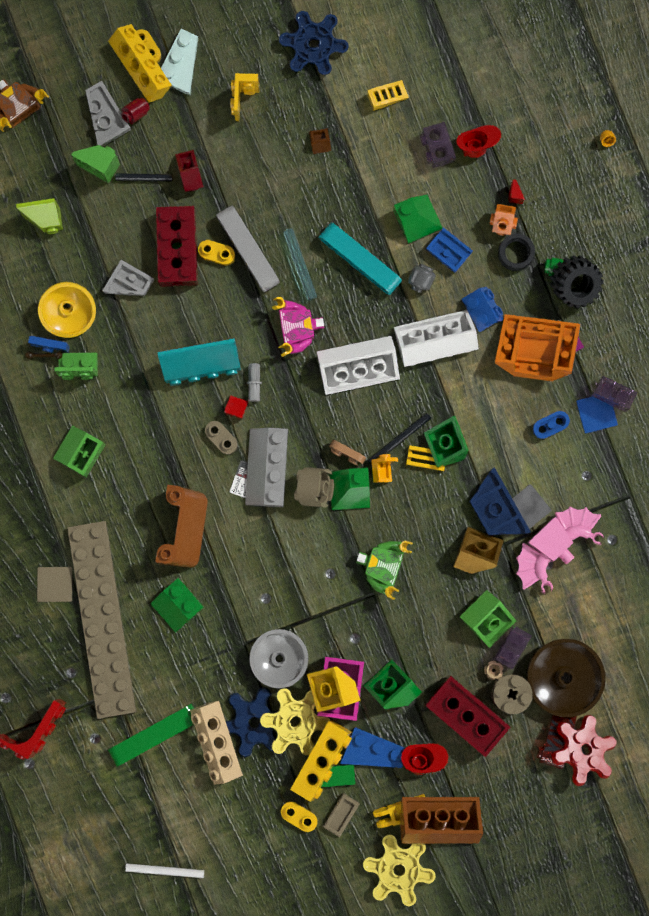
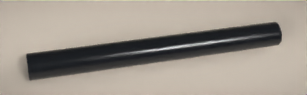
[368,413,432,466]

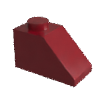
[175,150,203,192]

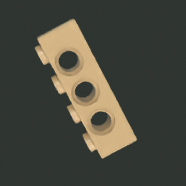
[190,701,243,785]

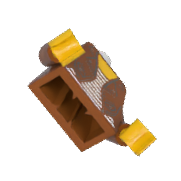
[0,80,49,132]

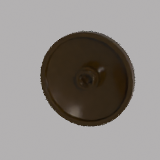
[527,639,606,717]

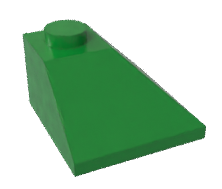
[393,195,443,244]
[330,468,370,510]
[364,660,422,709]

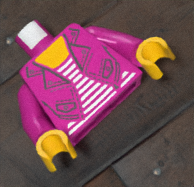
[272,297,324,357]

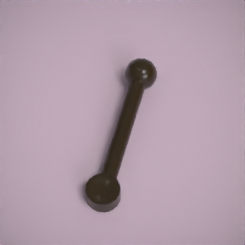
[25,351,63,359]

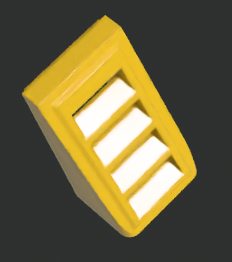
[367,80,409,111]

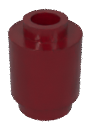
[121,98,150,124]

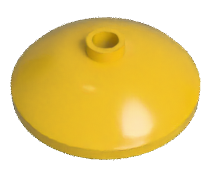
[38,282,96,338]

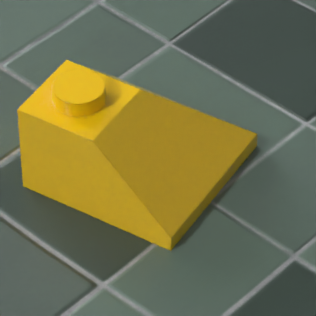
[307,666,360,712]

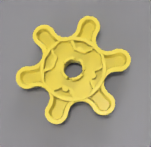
[260,688,330,755]
[363,834,435,906]

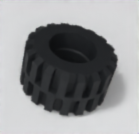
[550,255,604,308]

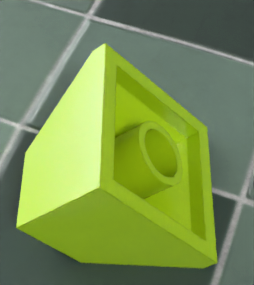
[16,198,63,234]

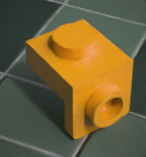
[372,454,398,483]

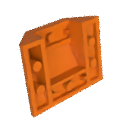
[495,314,580,381]

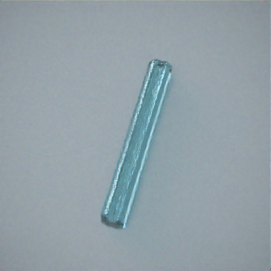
[283,228,317,300]

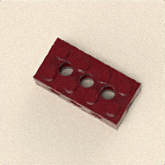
[156,206,198,287]
[424,675,511,757]

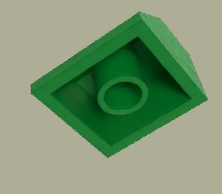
[151,578,205,633]

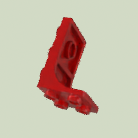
[0,699,66,760]

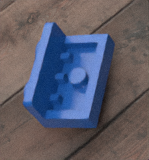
[462,287,504,332]

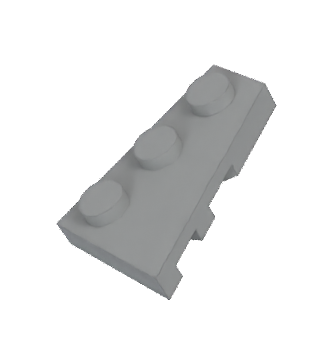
[86,81,131,147]

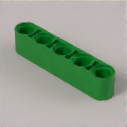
[108,704,194,767]

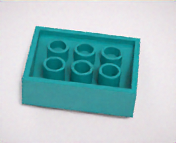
[157,338,241,386]

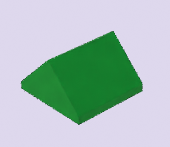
[424,416,469,467]

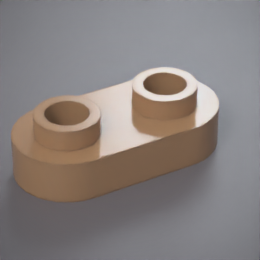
[329,440,366,466]

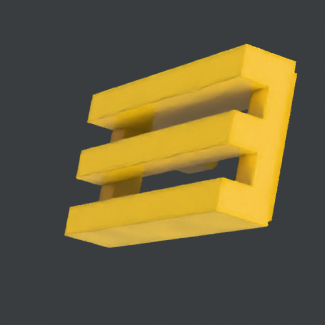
[406,446,445,472]

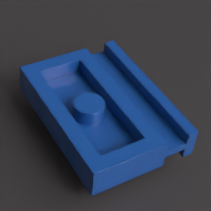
[426,227,473,273]

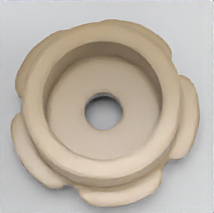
[484,661,503,680]

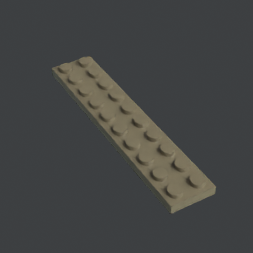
[67,521,136,719]

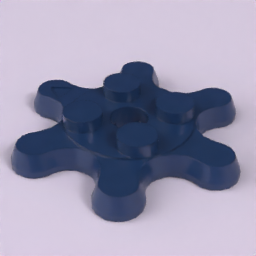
[279,11,349,75]
[225,687,278,757]

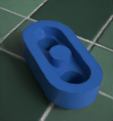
[533,411,570,439]

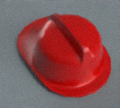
[456,125,501,158]
[401,743,449,775]

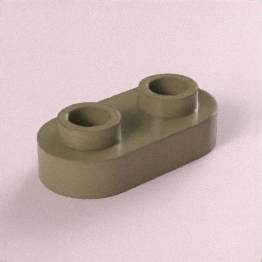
[205,421,238,455]

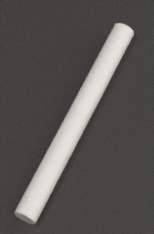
[126,864,204,878]

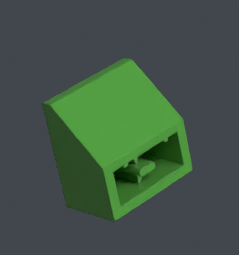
[53,425,106,478]

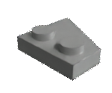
[102,260,154,296]

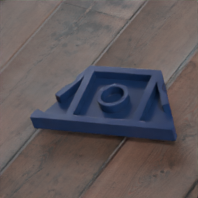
[469,467,531,535]

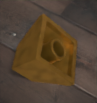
[454,527,504,574]

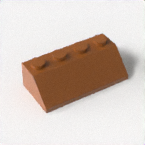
[400,797,483,844]

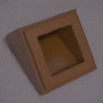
[309,128,331,154]

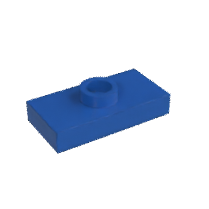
[28,336,70,353]

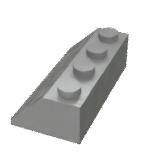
[245,428,288,507]

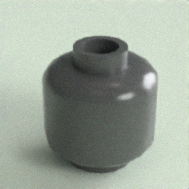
[408,263,436,293]

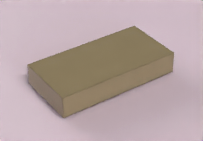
[323,793,360,838]

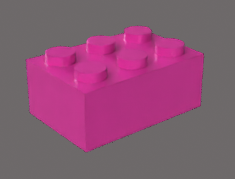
[318,657,364,721]

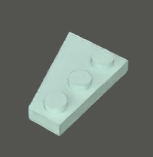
[161,29,198,95]

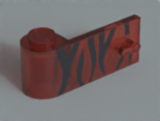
[536,715,577,770]

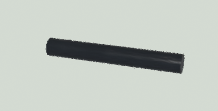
[115,173,173,181]

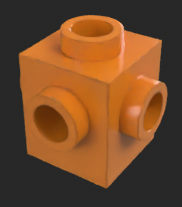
[490,204,518,236]

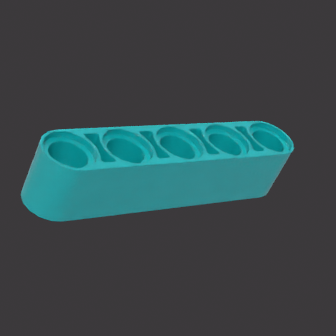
[319,222,402,295]

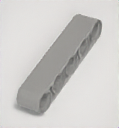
[216,205,280,292]

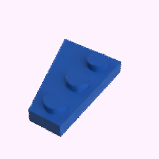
[340,727,405,768]

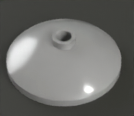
[250,629,308,688]

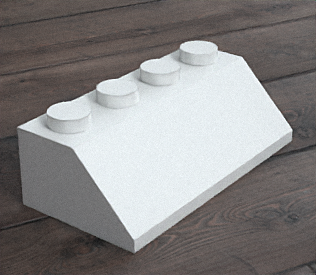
[394,310,479,367]
[317,336,400,395]

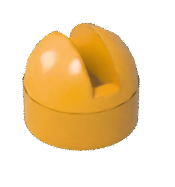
[600,130,616,147]

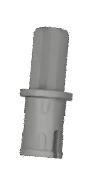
[247,363,262,402]

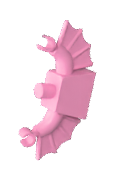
[516,507,604,594]

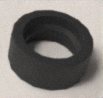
[498,233,535,271]

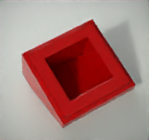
[508,179,525,204]
[224,395,249,419]

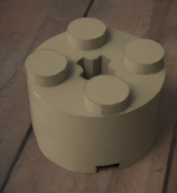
[294,467,334,507]
[491,674,532,714]

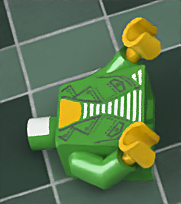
[356,541,413,600]

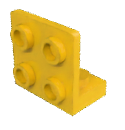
[231,73,259,121]

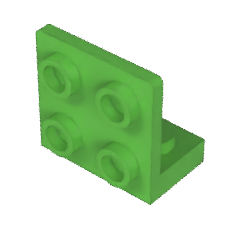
[54,353,98,380]

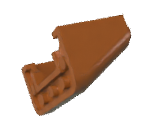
[156,484,208,568]

